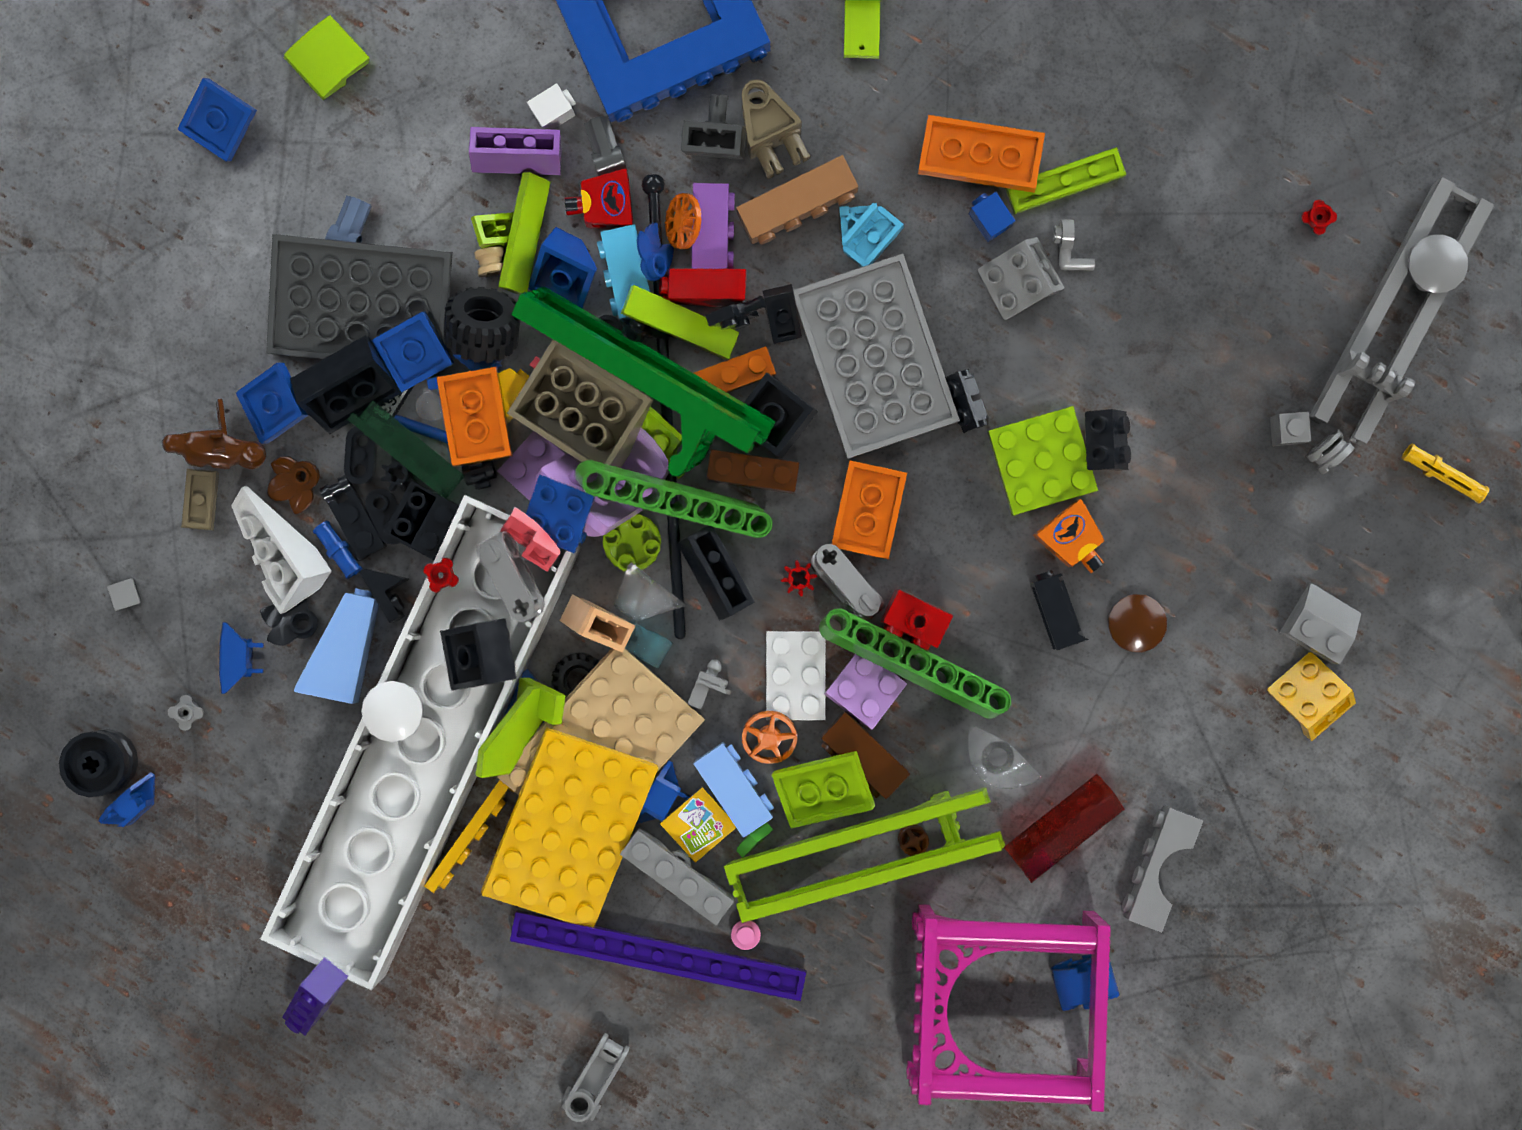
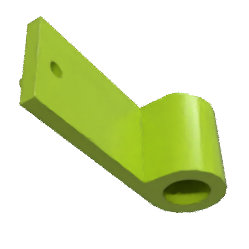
[844,0,880,59]

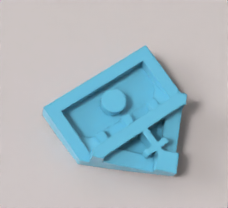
[839,203,904,267]

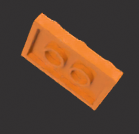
[437,367,513,466]
[831,460,907,560]

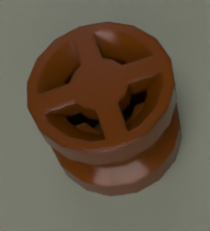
[898,824,929,856]

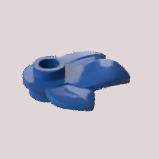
[637,223,674,281]

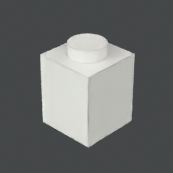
[527,83,576,130]

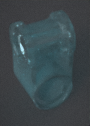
[625,621,673,669]

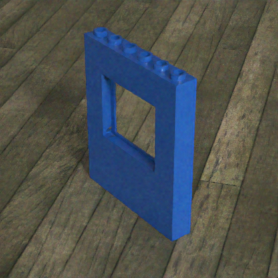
[555,0,771,122]

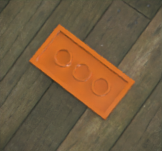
[918,115,1045,193]

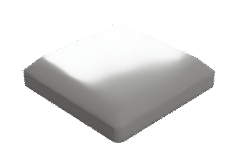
[107,578,141,611]

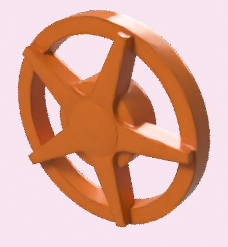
[742,711,797,764]

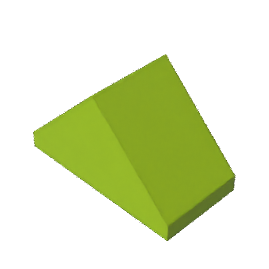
[471,212,514,249]

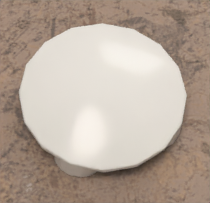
[361,681,423,742]

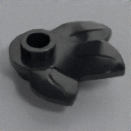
[260,598,318,646]

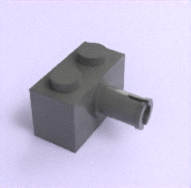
[681,94,747,160]

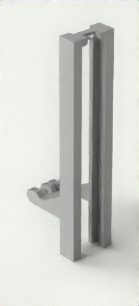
[1309,177,1494,446]

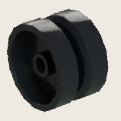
[59,729,138,798]

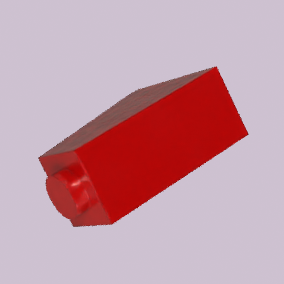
[659,268,746,307]

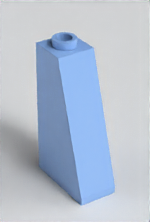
[294,588,379,704]

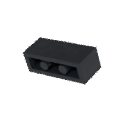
[677,526,755,621]

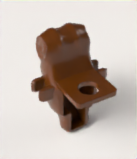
[162,399,266,469]

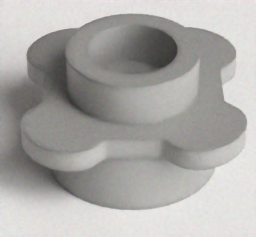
[168,695,204,731]

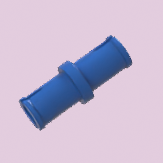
[313,521,362,579]

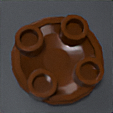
[1107,594,1167,652]

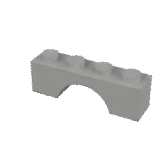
[1122,805,1203,933]
[620,827,734,926]

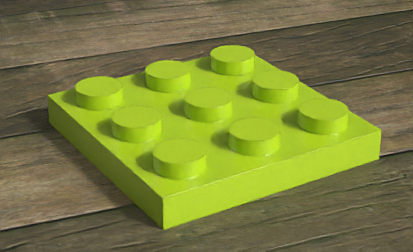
[987,406,1098,516]

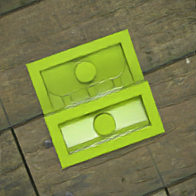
[284,15,370,100]

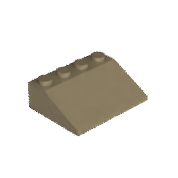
[507,340,653,468]

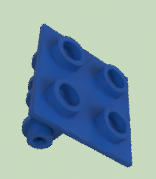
[526,474,595,553]

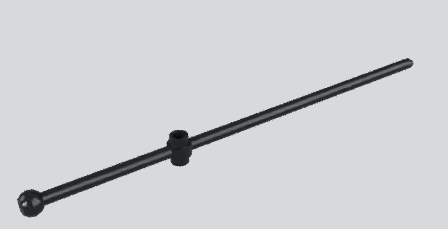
[642,174,686,640]

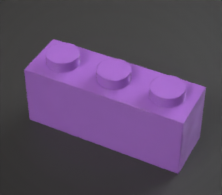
[469,127,562,175]
[692,183,735,269]

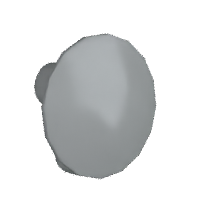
[1409,234,1468,293]

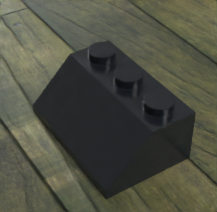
[290,335,403,434]

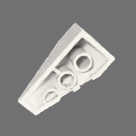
[231,486,332,614]

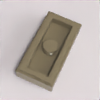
[181,469,219,530]

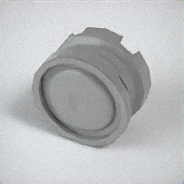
[1306,429,1355,474]

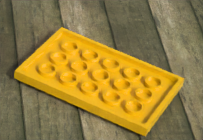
[481,727,659,927]

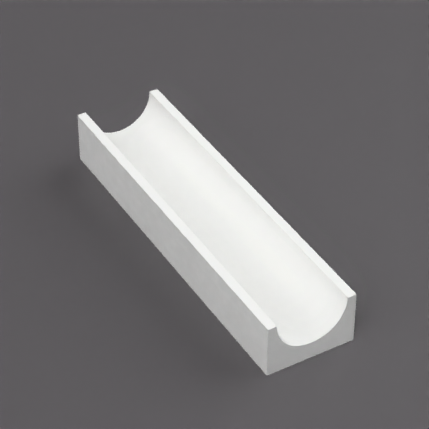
[261,495,582,990]

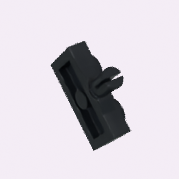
[705,296,766,330]

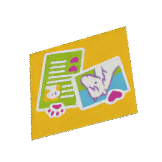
[660,787,736,863]

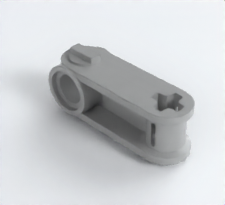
[476,531,545,622]
[810,544,885,621]
[559,1033,630,1123]

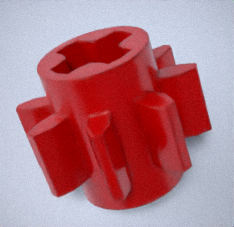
[781,560,817,597]

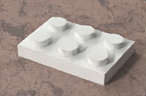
[766,631,826,720]

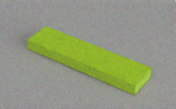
[1005,147,1127,214]
[498,172,551,295]
[621,285,739,360]

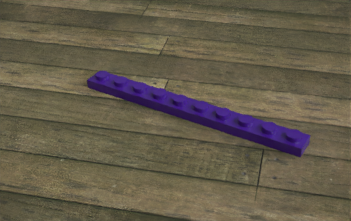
[510,910,807,1001]

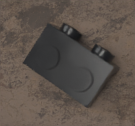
[1085,409,1131,471]

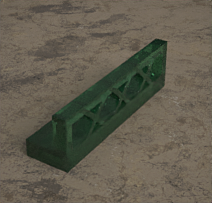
[347,401,465,499]

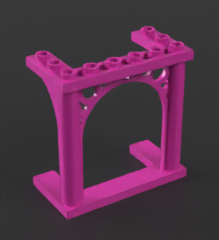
[906,904,1110,1112]

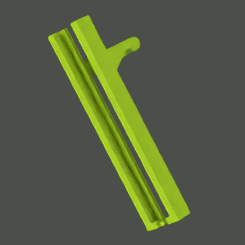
[723,787,1005,923]

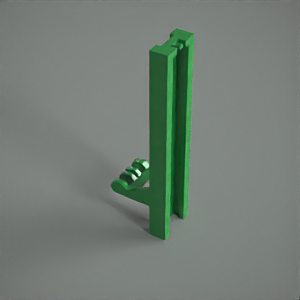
[511,287,776,477]

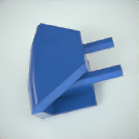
[219,622,264,694]
[636,760,690,824]
[98,772,155,827]

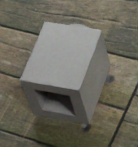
[1270,411,1311,446]

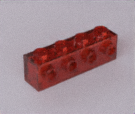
[1004,774,1125,883]

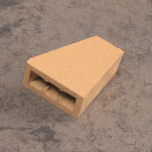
[560,594,636,653]

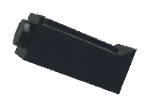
[1030,570,1089,650]

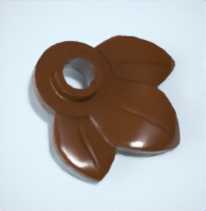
[267,456,320,514]

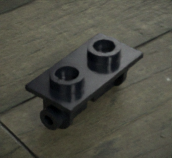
[945,369,989,433]

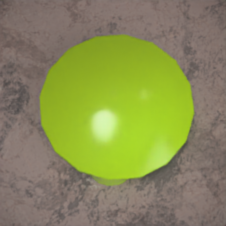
[603,514,661,572]

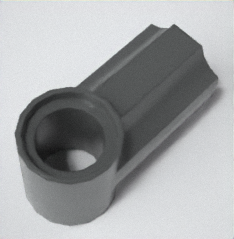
[584,116,627,176]

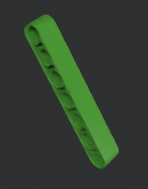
[575,460,773,538]
[819,609,1011,719]

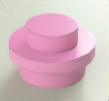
[731,921,761,950]

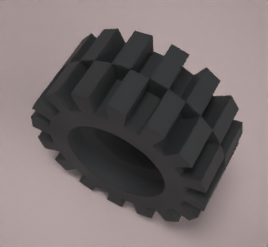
[551,653,599,698]

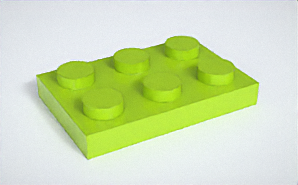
[772,751,875,829]

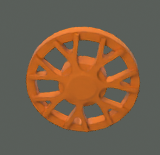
[664,193,701,250]

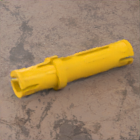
[1402,443,1489,504]

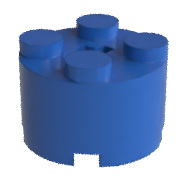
[1051,954,1120,1011]

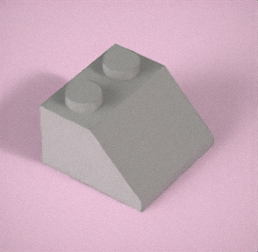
[1279,583,1361,665]

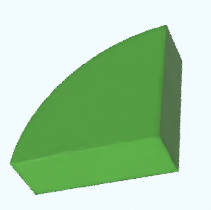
[736,822,774,858]

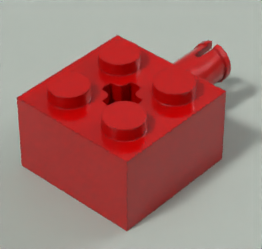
[880,589,953,651]

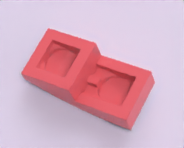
[500,507,561,572]

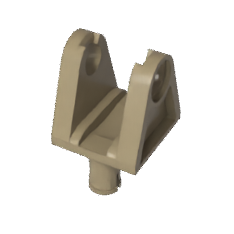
[742,79,811,179]

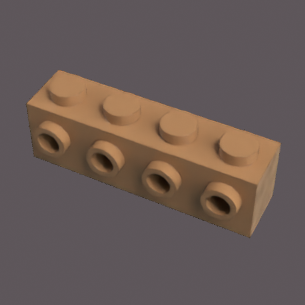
[736,155,859,245]

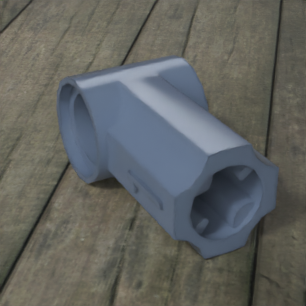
[325,196,372,243]

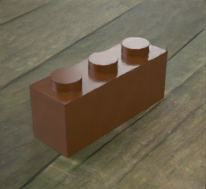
[707,450,799,494]
[820,711,911,799]

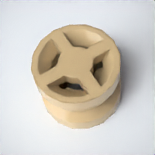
[474,247,504,277]

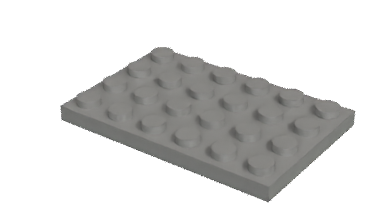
[793,254,960,459]

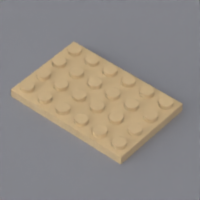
[497,648,705,795]

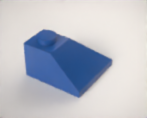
[528,227,597,309]

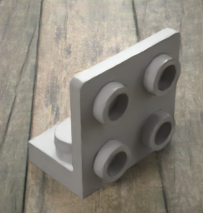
[978,237,1065,320]

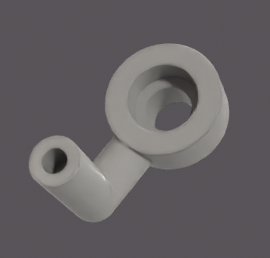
[1053,220,1095,271]

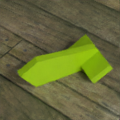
[475,677,566,778]

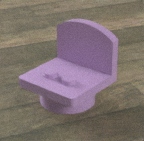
[536,428,669,537]

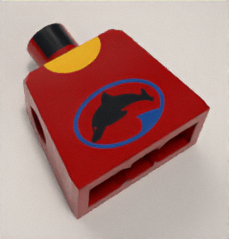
[565,169,634,230]

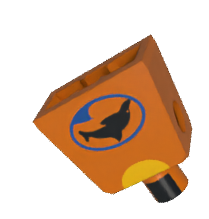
[1033,499,1104,573]

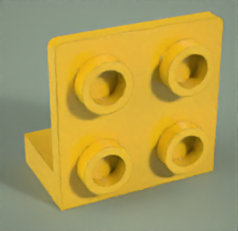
[1267,652,1356,742]

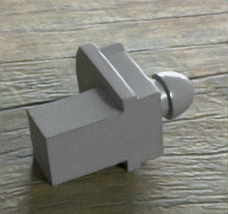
[688,659,732,709]

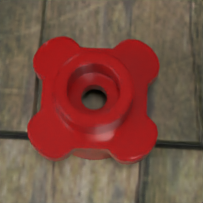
[1301,200,1337,235]
[424,558,459,592]

